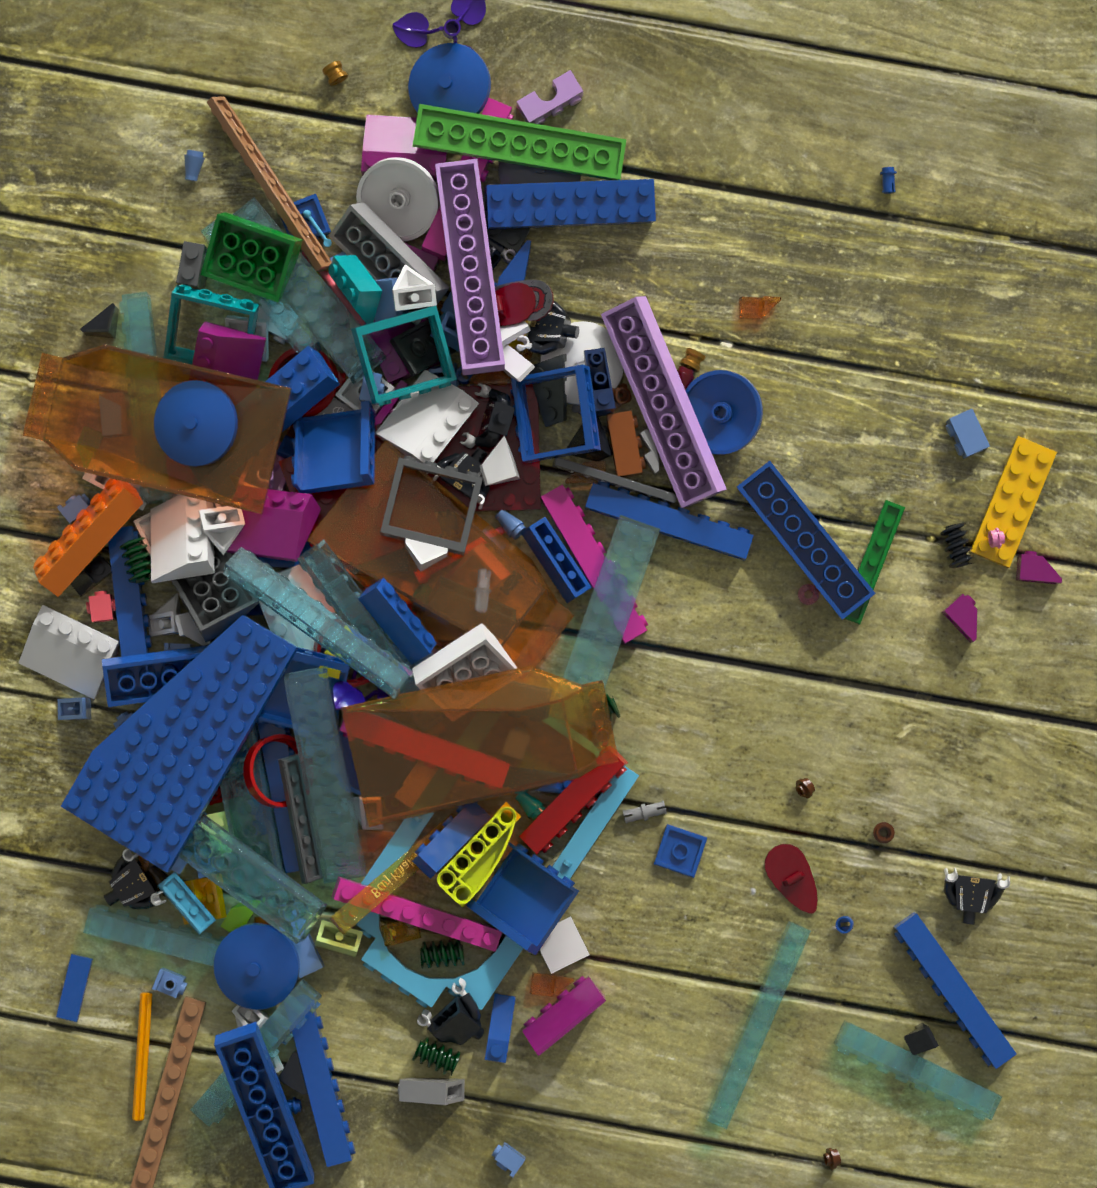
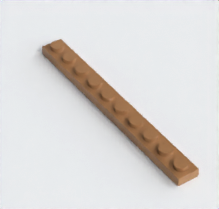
[207,97,332,272]
[130,996,206,1188]

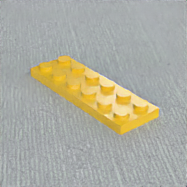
[970,436,1057,568]

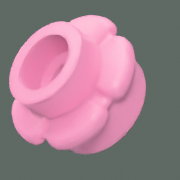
[988,528,1005,549]

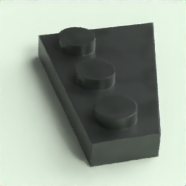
[529,354,567,427]

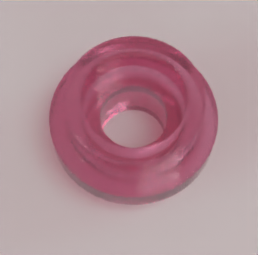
[798,584,819,605]

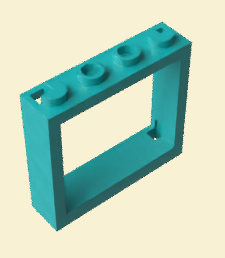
[163,284,259,368]
[351,306,457,406]

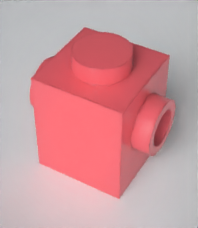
[86,591,116,623]

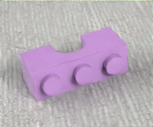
[517,70,583,125]

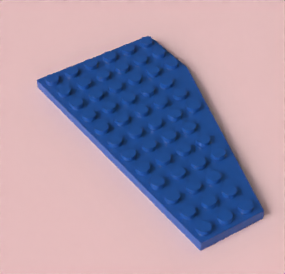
[61,615,298,873]

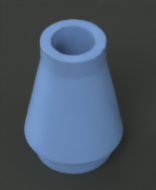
[184,150,205,181]
[495,510,526,540]

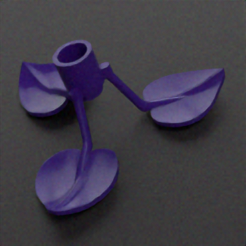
[392,0,486,50]
[332,639,409,712]

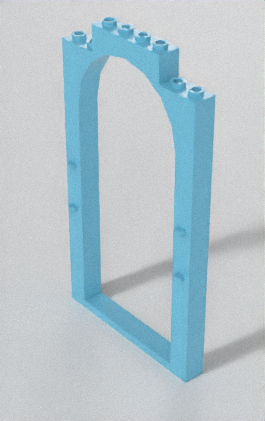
[340,706,639,1010]

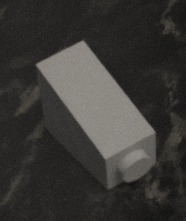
[398,1078,465,1105]

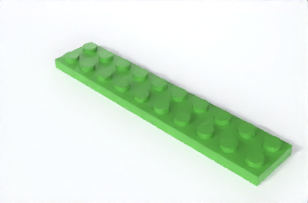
[412,104,627,180]

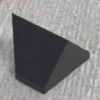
[80,303,119,339]
[567,416,613,462]

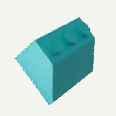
[329,255,382,324]

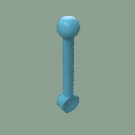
[303,210,332,247]

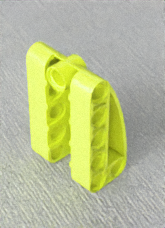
[437,802,522,907]

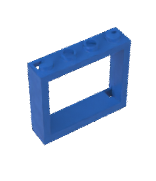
[510,364,601,463]

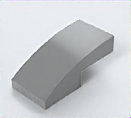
[639,429,659,476]

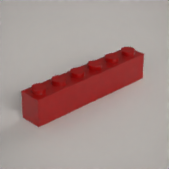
[519,745,628,854]

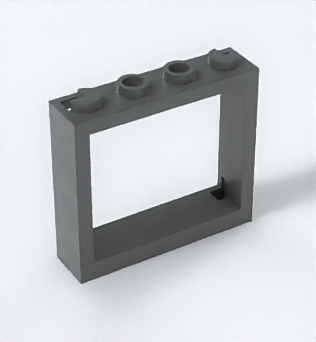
[380,456,483,556]

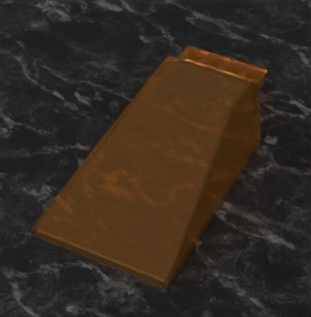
[23,344,292,514]
[307,440,574,682]
[341,665,619,827]

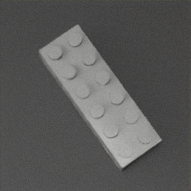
[329,202,450,322]

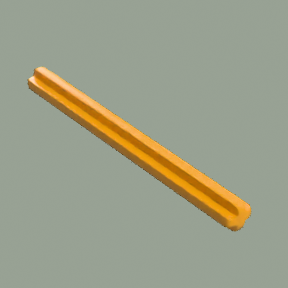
[132,992,152,1121]

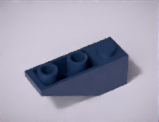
[584,348,616,417]

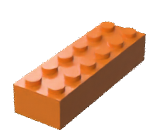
[33,474,143,597]

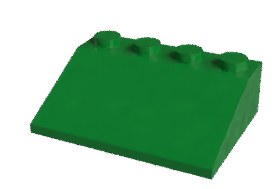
[201,212,303,302]

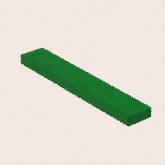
[844,500,905,625]

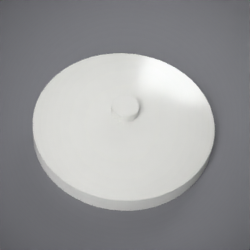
[356,157,440,241]
[541,321,624,405]

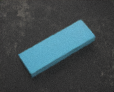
[158,872,216,934]

